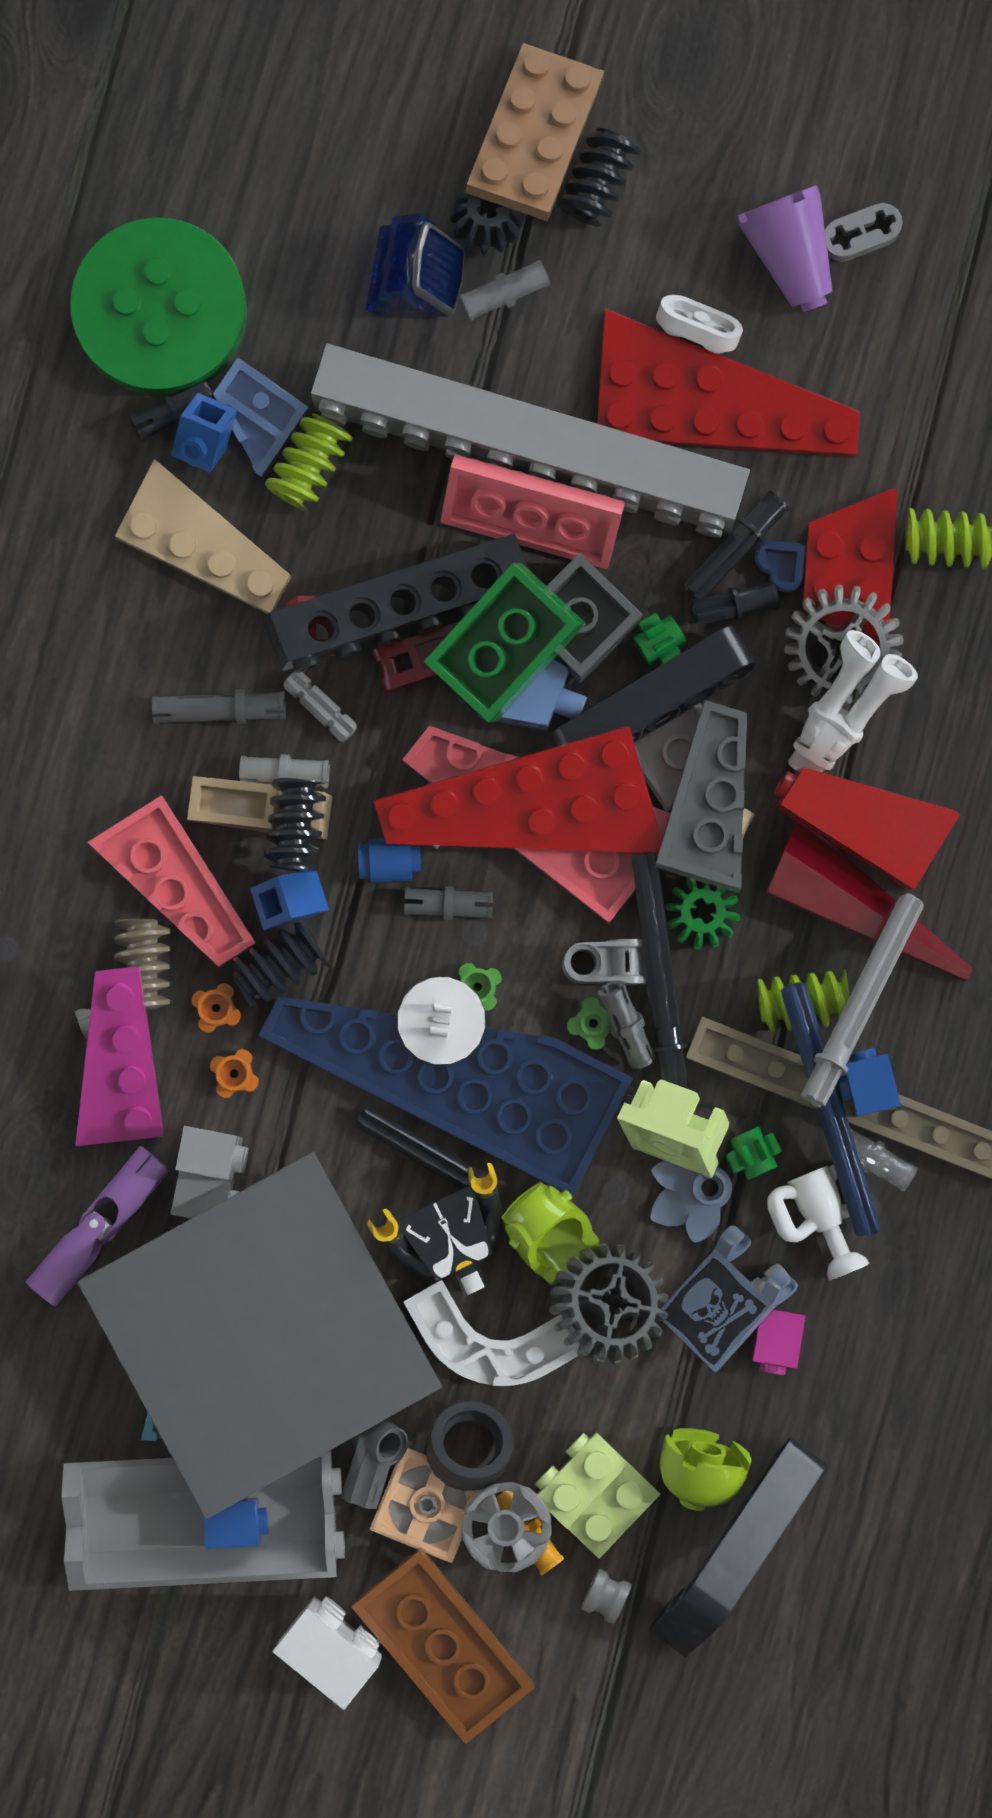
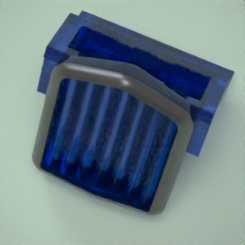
[366,213,464,317]

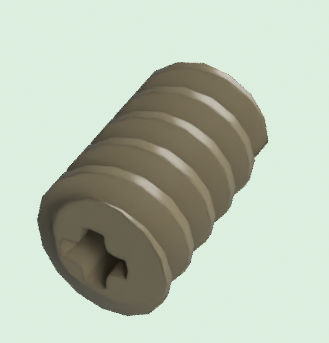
[114,919,170,1010]

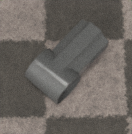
[341,1419,409,1509]

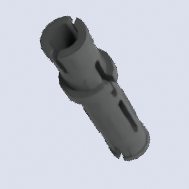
[152,689,286,724]

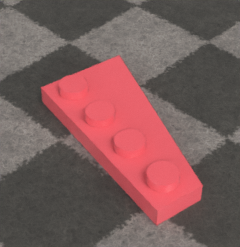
[88,795,256,968]

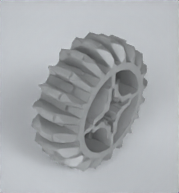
[784,585,904,704]

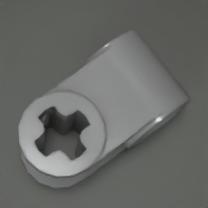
[561,939,647,986]

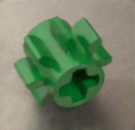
[633,612,687,666]
[725,1126,782,1180]

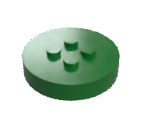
[70,218,247,396]

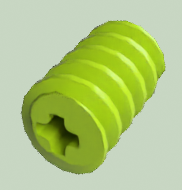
[265,413,353,512]
[905,508,992,569]
[757,969,849,1033]

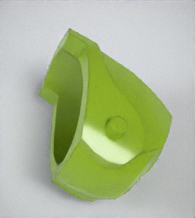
[501,1182,600,1285]

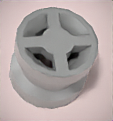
[581,1569,632,1624]

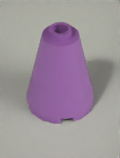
[735,185,833,312]

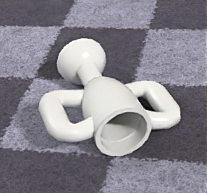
[767,1164,869,1281]

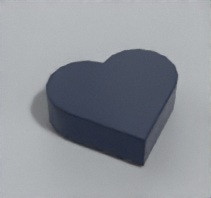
[754,541,807,595]

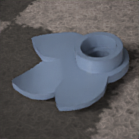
[650,1160,732,1243]

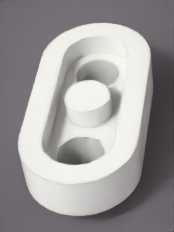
[656,295,743,353]

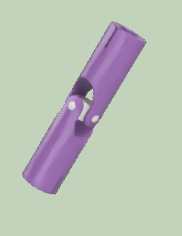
[25,1146,171,1307]

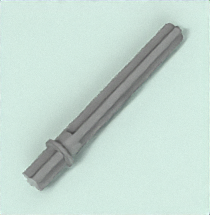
[801,893,924,1108]

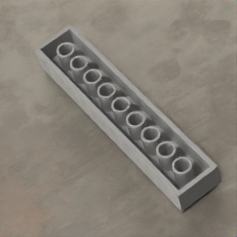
[311,343,750,538]

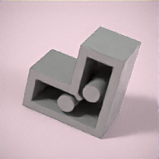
[171,1126,249,1218]

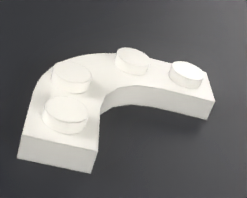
[404,1280,580,1386]

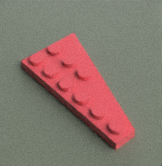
[402,725,671,924]

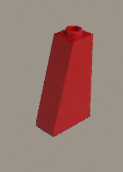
[773,767,960,890]

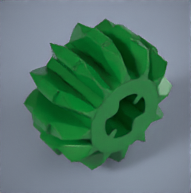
[665,878,740,950]

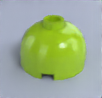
[659,1428,752,1511]

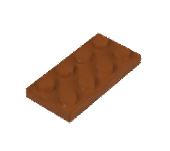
[351,1547,535,1744]

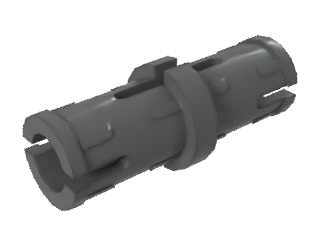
[404,886,493,920]
[598,980,656,1069]

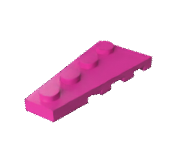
[75,966,163,1146]

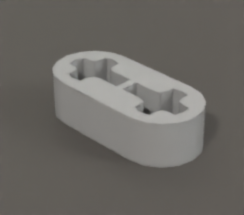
[825,203,903,262]

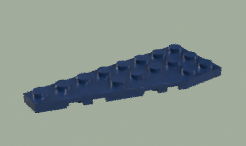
[258,996,633,1196]

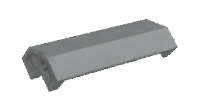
[61,1450,345,1591]

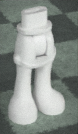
[788,630,918,772]

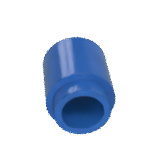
[358,838,421,883]

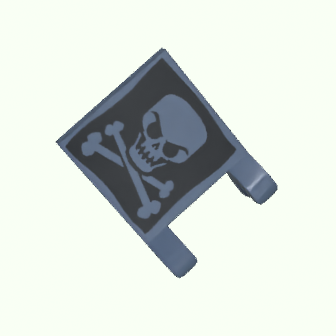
[661,1226,798,1372]

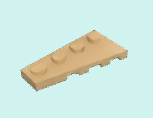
[115,459,291,614]

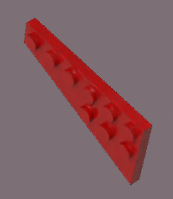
[597,308,860,458]
[374,726,662,853]

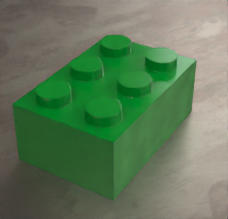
[424,563,586,723]

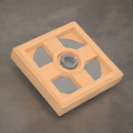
[370,1448,482,1563]

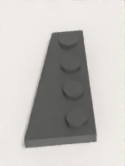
[655,700,747,893]

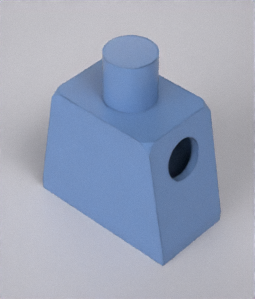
[478,660,587,731]

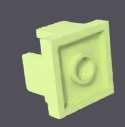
[617,1080,729,1178]

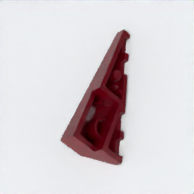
[765,821,972,982]

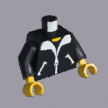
[367,1163,504,1297]

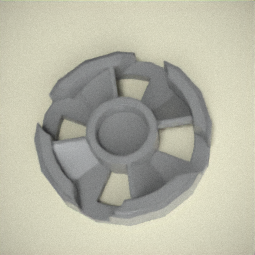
[462,1482,552,1572]

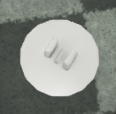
[398,977,485,1064]

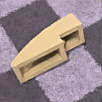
[187,776,332,840]

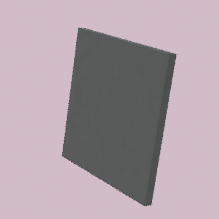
[77,1152,442,1519]

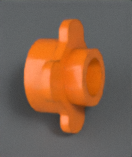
[192,983,241,1033]
[210,1049,259,1098]

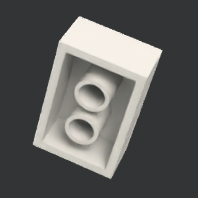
[273,1596,383,1710]

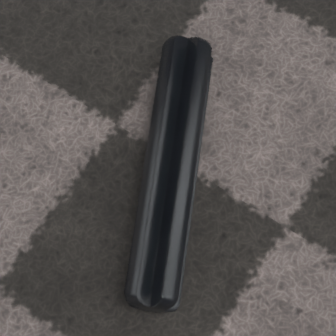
[355,1107,476,1189]

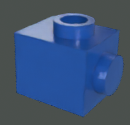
[171,393,237,472]
[250,872,329,930]
[837,1048,901,1118]
[203,1496,269,1549]

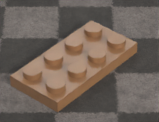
[465,43,604,221]

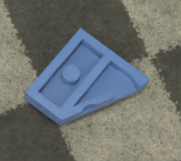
[213,358,311,477]

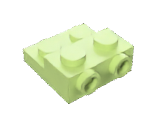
[535,1432,660,1559]

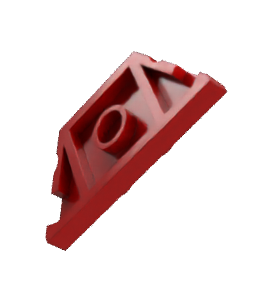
[802,489,898,649]

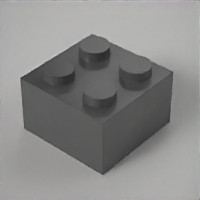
[547,553,643,683]

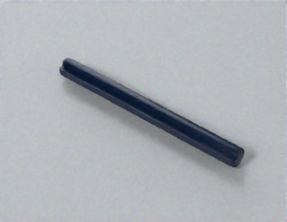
[781,982,881,1238]

